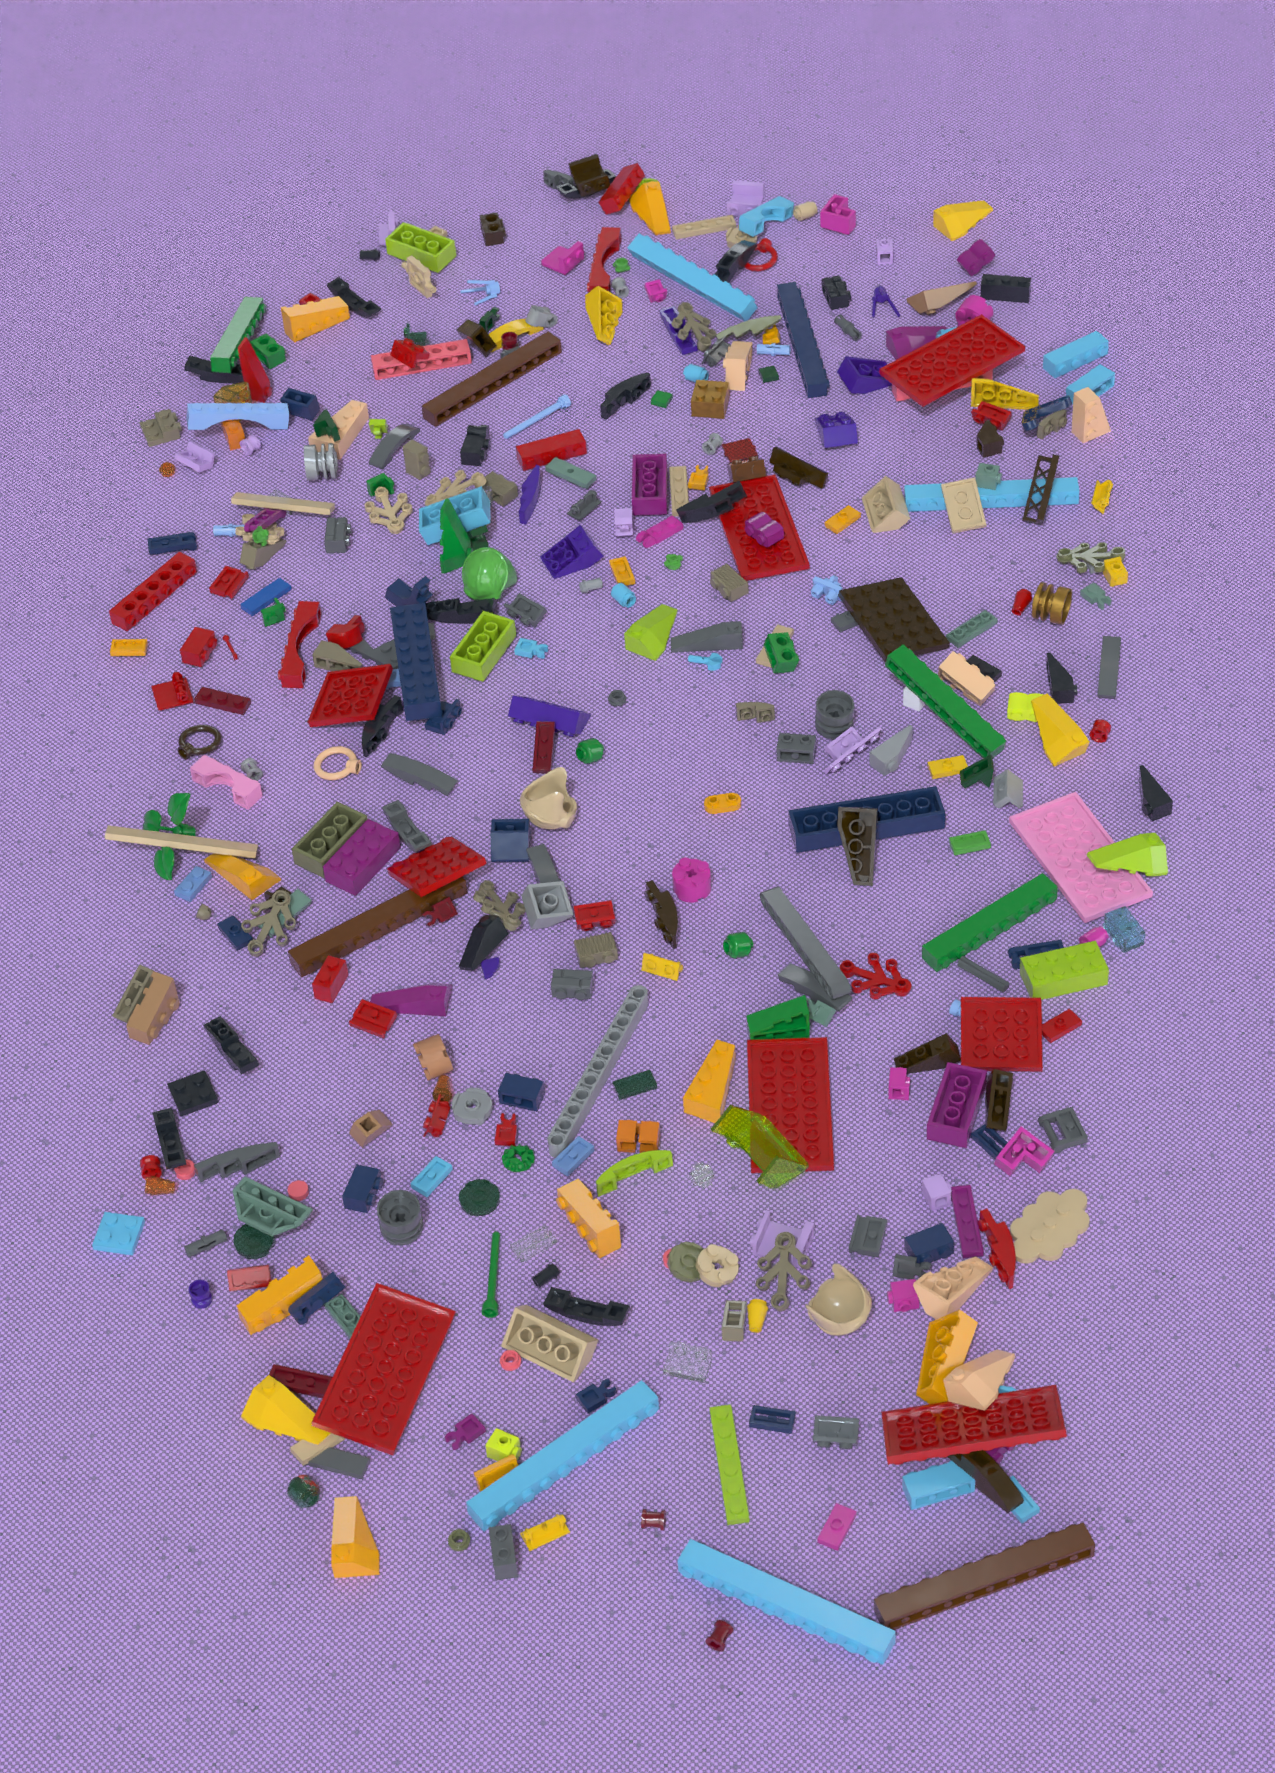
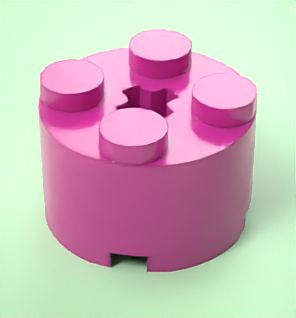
[955,295,994,326]
[672,857,711,903]

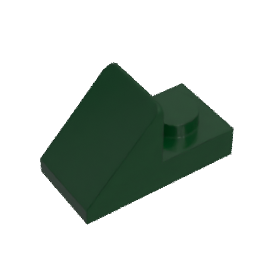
[313,409,341,442]
[467,525,489,551]
[960,755,994,788]

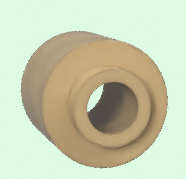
[793,201,817,221]

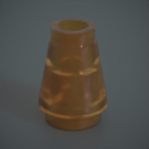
[432,1075,452,1102]
[145,1176,175,1196]

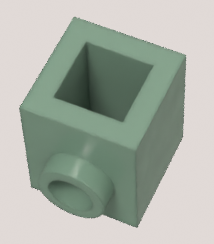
[975,463,1002,490]

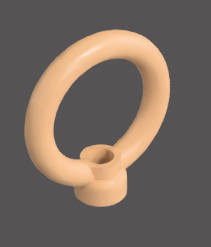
[314,746,362,780]

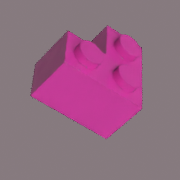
[820,194,856,235]
[994,1126,1055,1177]

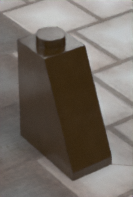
[456,319,497,357]

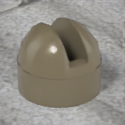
[196,904,211,920]

